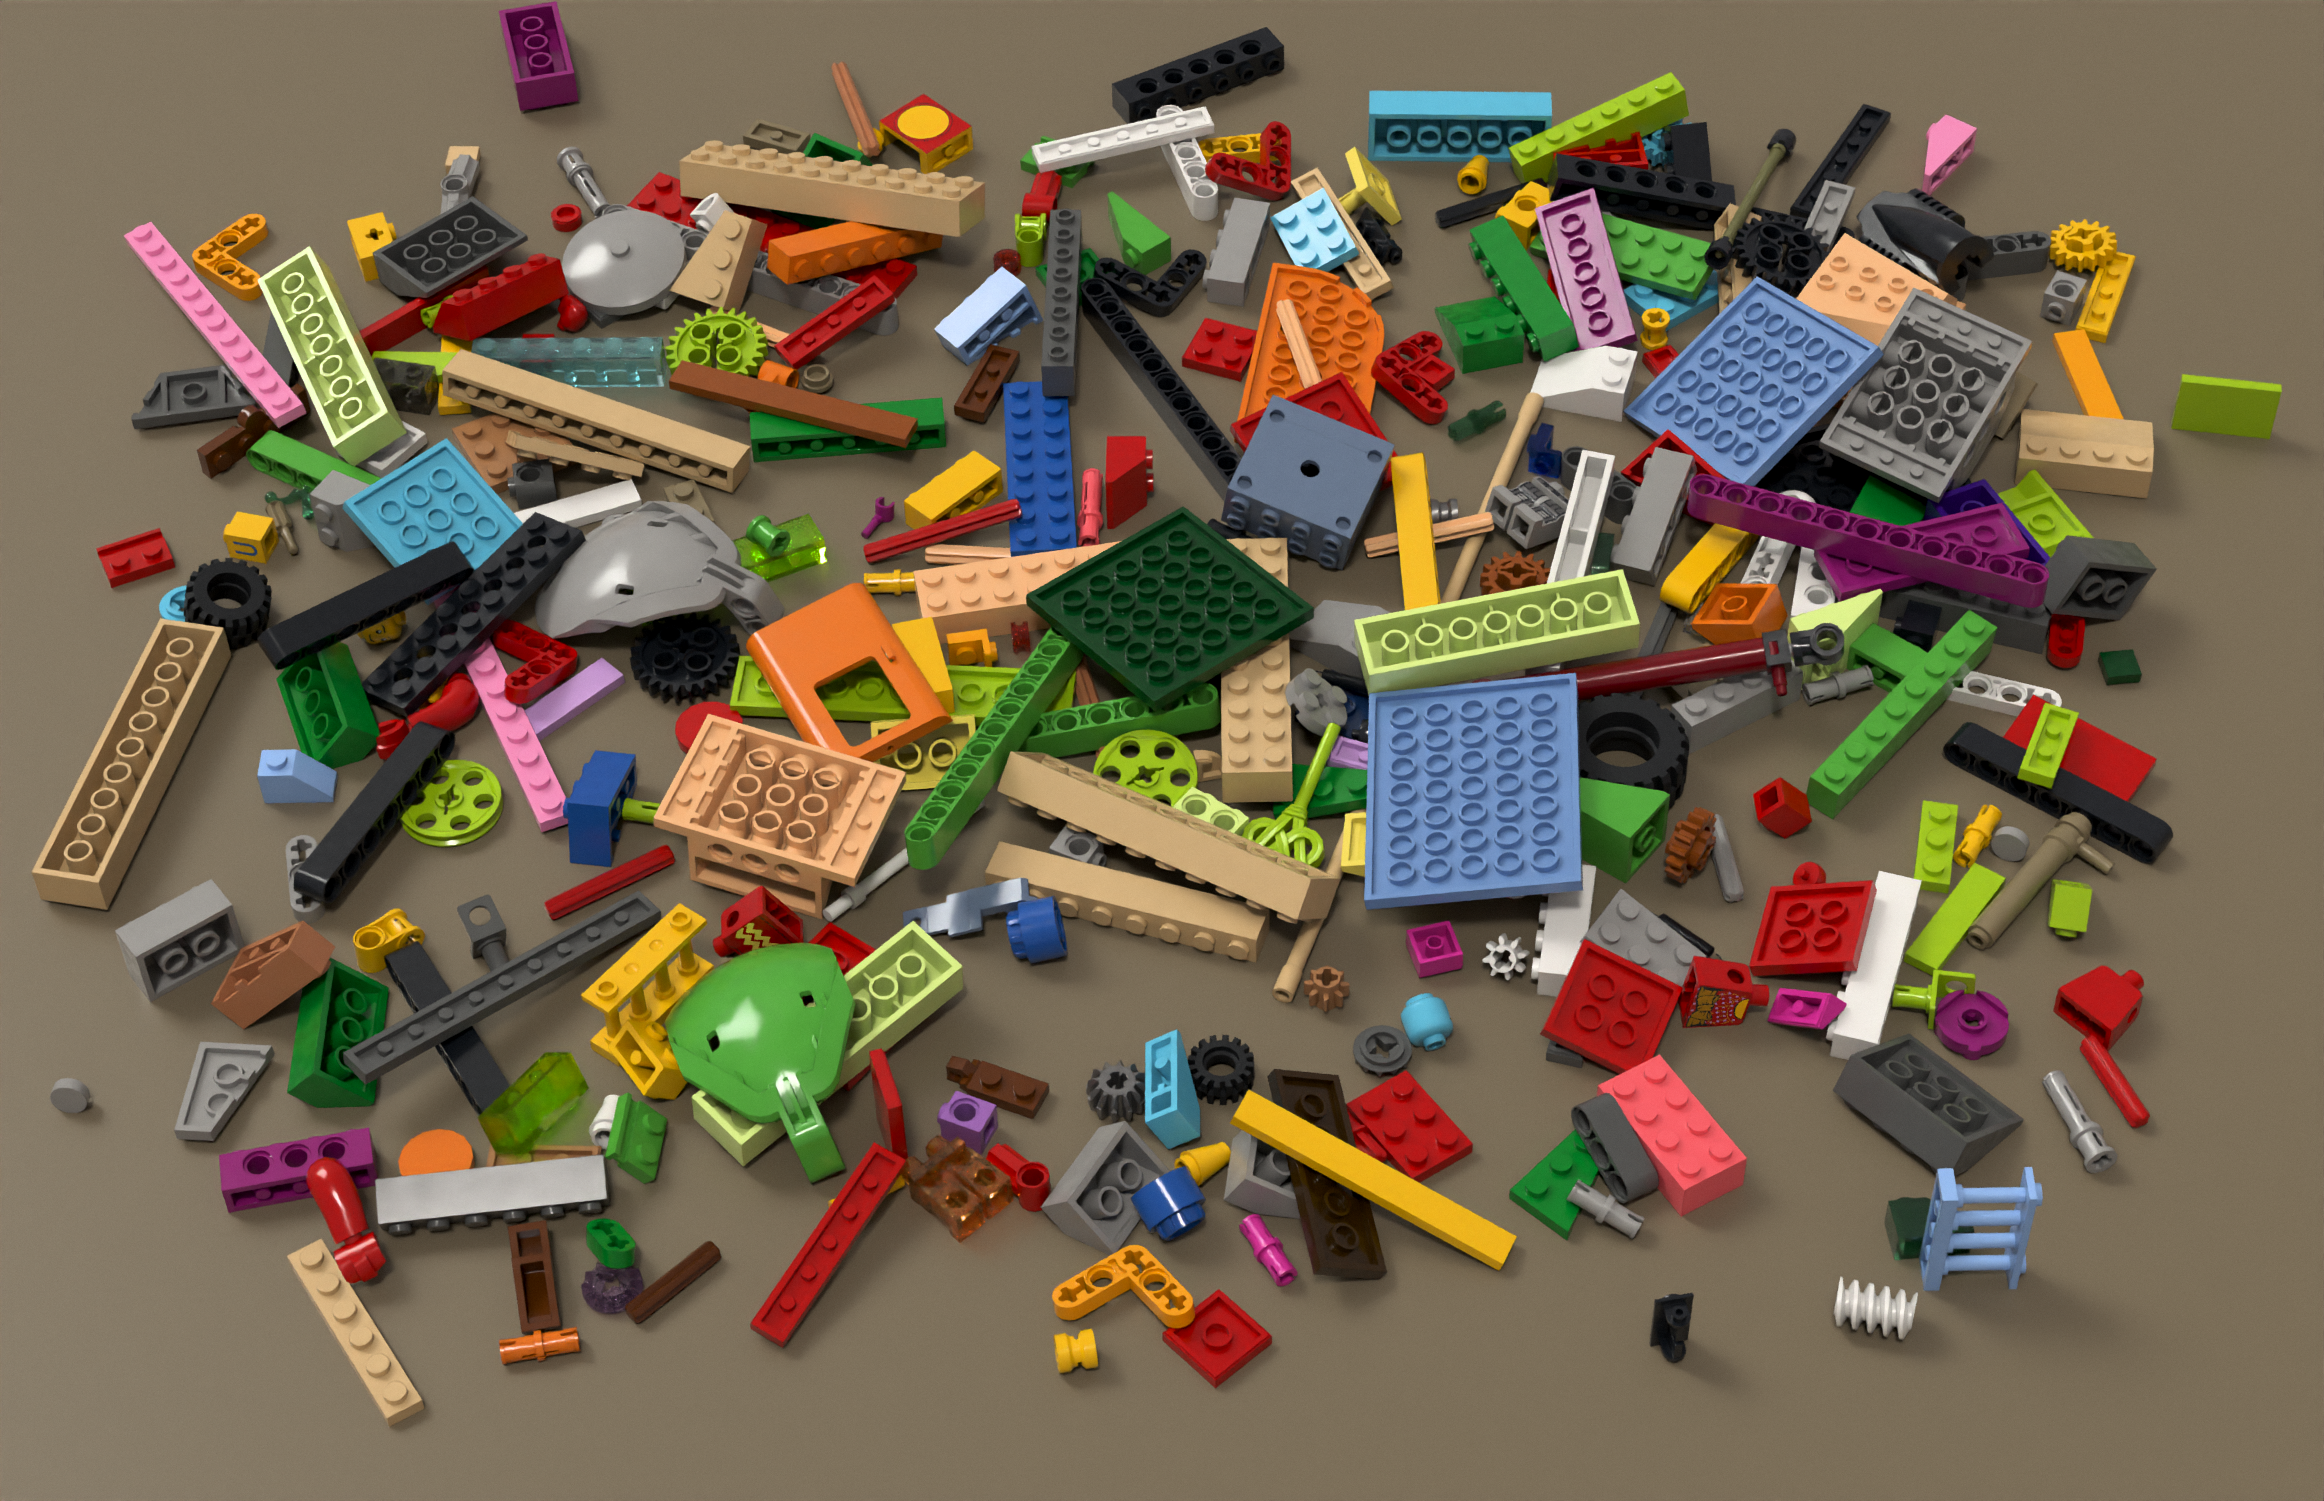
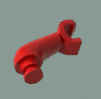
[376,673,479,760]
[306,1157,386,1284]

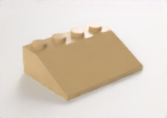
[2014,409,2154,499]

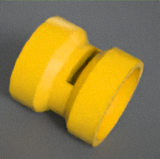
[1053,1329,1098,1374]

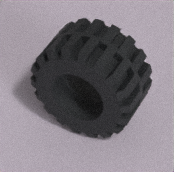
[184,558,272,650]

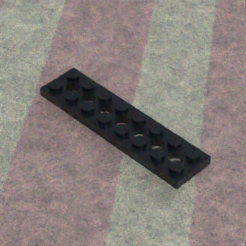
[362,512,586,717]

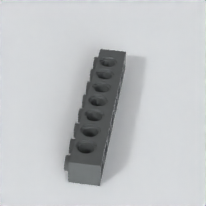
[1041,209,1083,396]

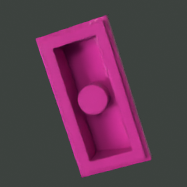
[1767,988,1847,1030]

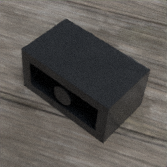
[1661,122,1712,181]

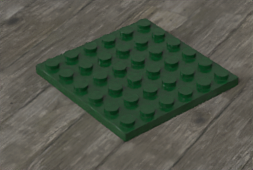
[1026,506,1314,711]

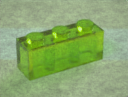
[477,1052,589,1156]

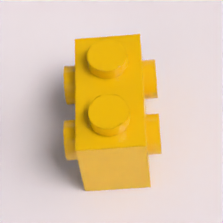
[608,1019,687,1100]

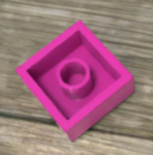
[1406,921,1463,978]

